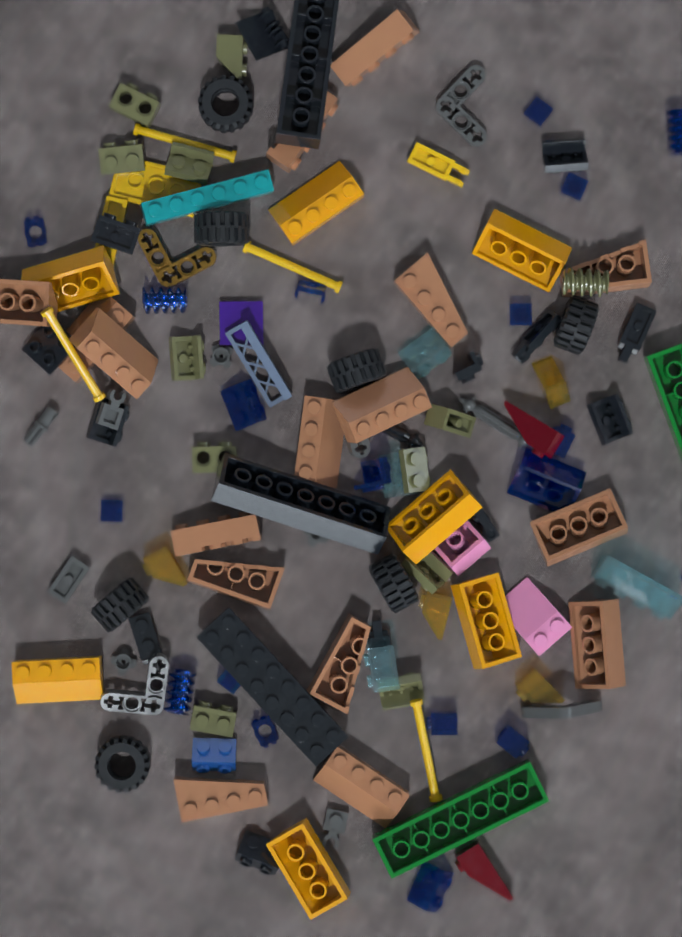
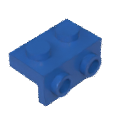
[192,738,237,774]

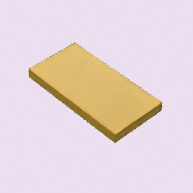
[109,160,202,218]

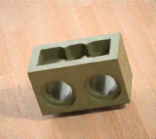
[109,82,161,128]
[192,442,237,473]

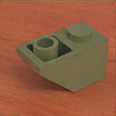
[216,34,248,81]

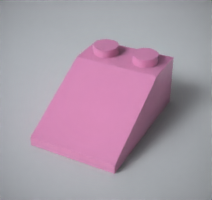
[435,520,491,576]
[505,577,572,656]

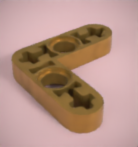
[138,229,217,288]

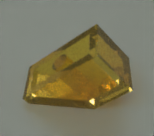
[532,356,571,409]
[142,546,188,586]
[418,591,453,640]
[515,667,565,703]

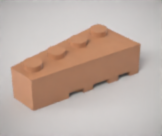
[330,9,420,87]
[266,91,339,173]
[559,239,652,298]
[394,252,468,349]
[170,512,262,557]
[187,559,285,611]
[307,614,371,714]
[173,776,269,823]

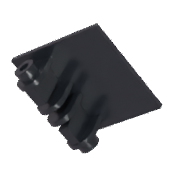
[236,6,289,61]
[21,326,75,376]

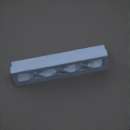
[225,320,292,408]

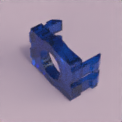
[23,215,48,248]
[295,280,327,304]
[251,715,279,749]

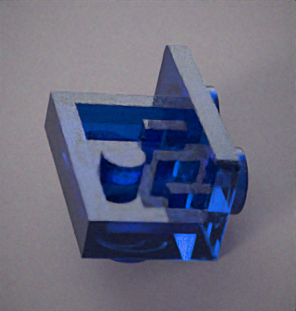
[220,379,267,432]
[354,457,392,493]
[406,861,454,913]

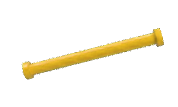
[133,122,237,163]
[242,241,343,293]
[40,306,106,402]
[409,698,443,802]

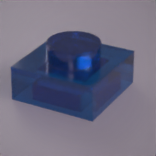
[523,96,554,127]
[560,172,589,202]
[509,303,532,326]
[100,500,124,522]

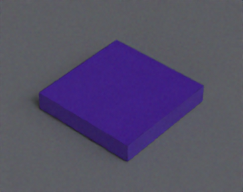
[219,301,264,346]

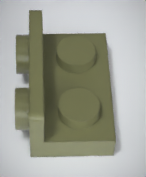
[164,142,215,185]
[190,701,237,738]

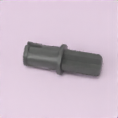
[24,406,59,447]

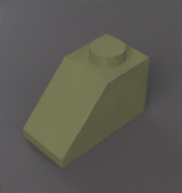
[424,404,476,438]

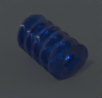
[666,109,682,156]
[142,286,188,314]
[163,668,197,715]

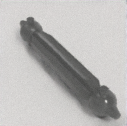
[459,396,531,449]

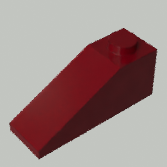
[504,400,565,458]
[455,840,514,901]

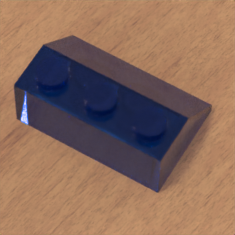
[507,447,587,512]

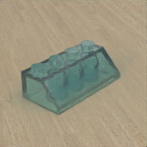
[591,554,682,620]

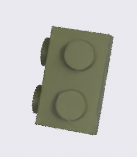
[98,140,145,175]
[169,335,206,381]
[399,447,431,494]
[401,551,454,594]
[377,672,425,710]

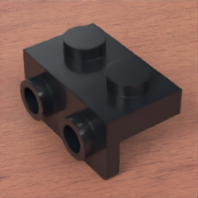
[542,138,589,174]
[90,213,141,255]
[453,350,484,384]
[586,393,633,446]
[86,398,130,447]
[235,830,279,875]

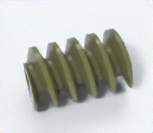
[562,267,609,298]

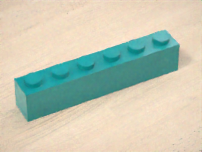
[140,169,274,226]

